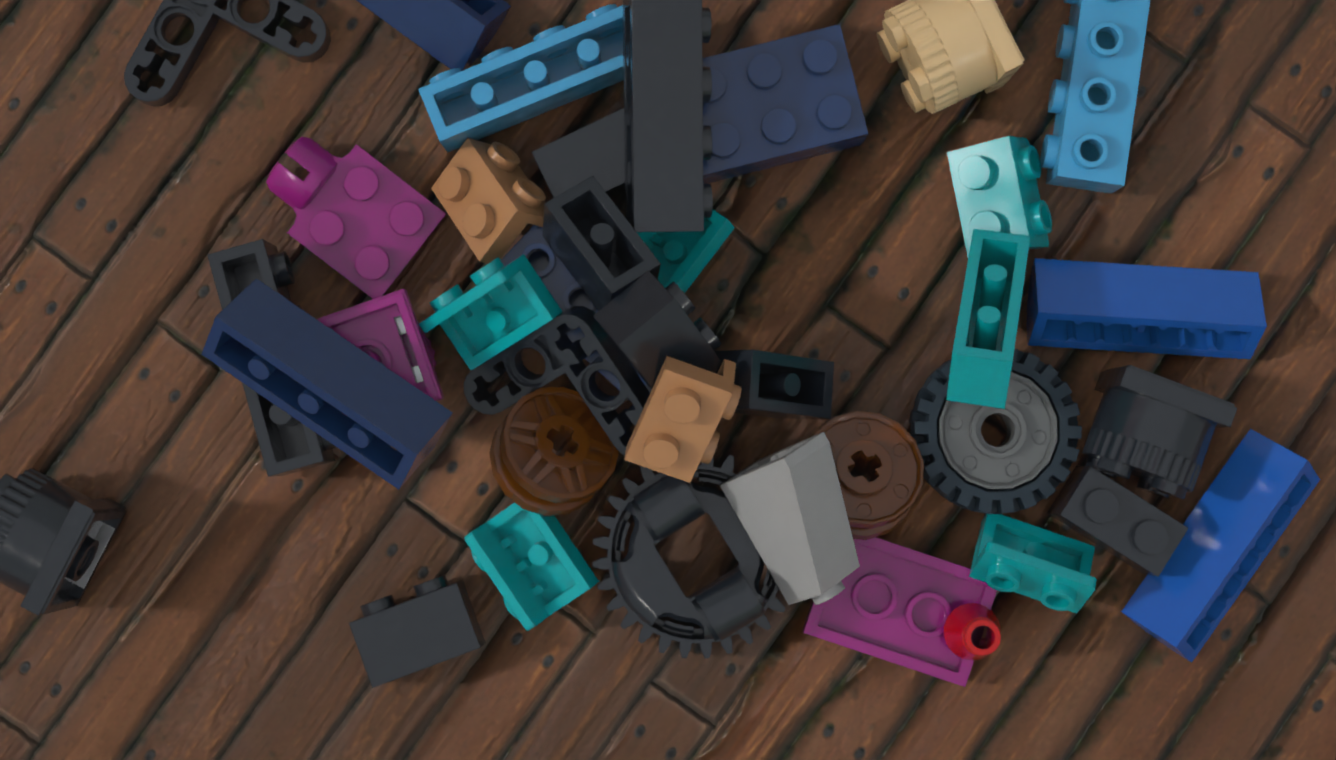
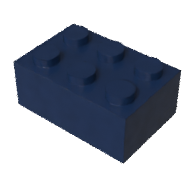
[702,24,868,184]

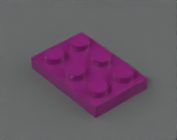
[802,537,997,687]

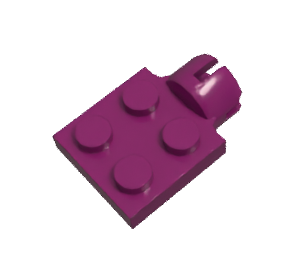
[266,137,446,299]

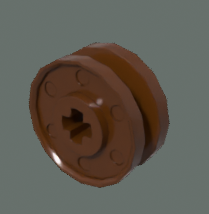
[489,387,619,516]
[814,411,924,540]

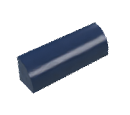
[356,0,511,71]

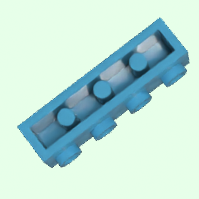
[1040,0,1150,194]
[418,4,624,153]

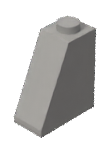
[720,432,860,605]

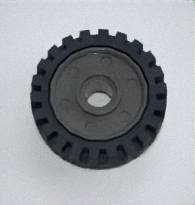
[909,349,1082,514]

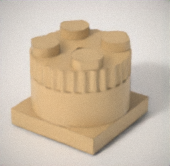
[876,0,1024,114]

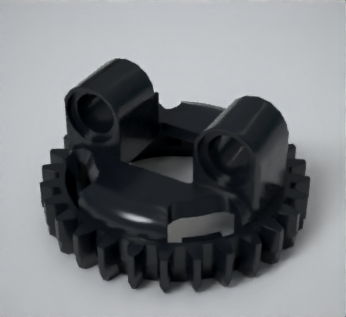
[592,455,786,659]

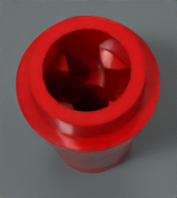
[944,603,1001,660]

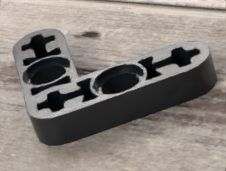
[124,0,331,107]
[464,306,650,455]

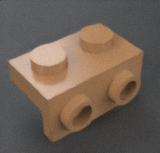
[431,137,546,264]
[624,356,742,483]

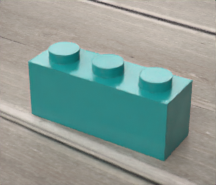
[946,229,1030,409]

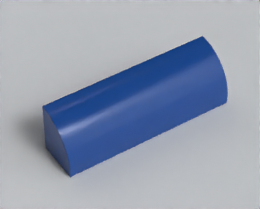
[1027,258,1267,359]
[1121,429,1320,663]

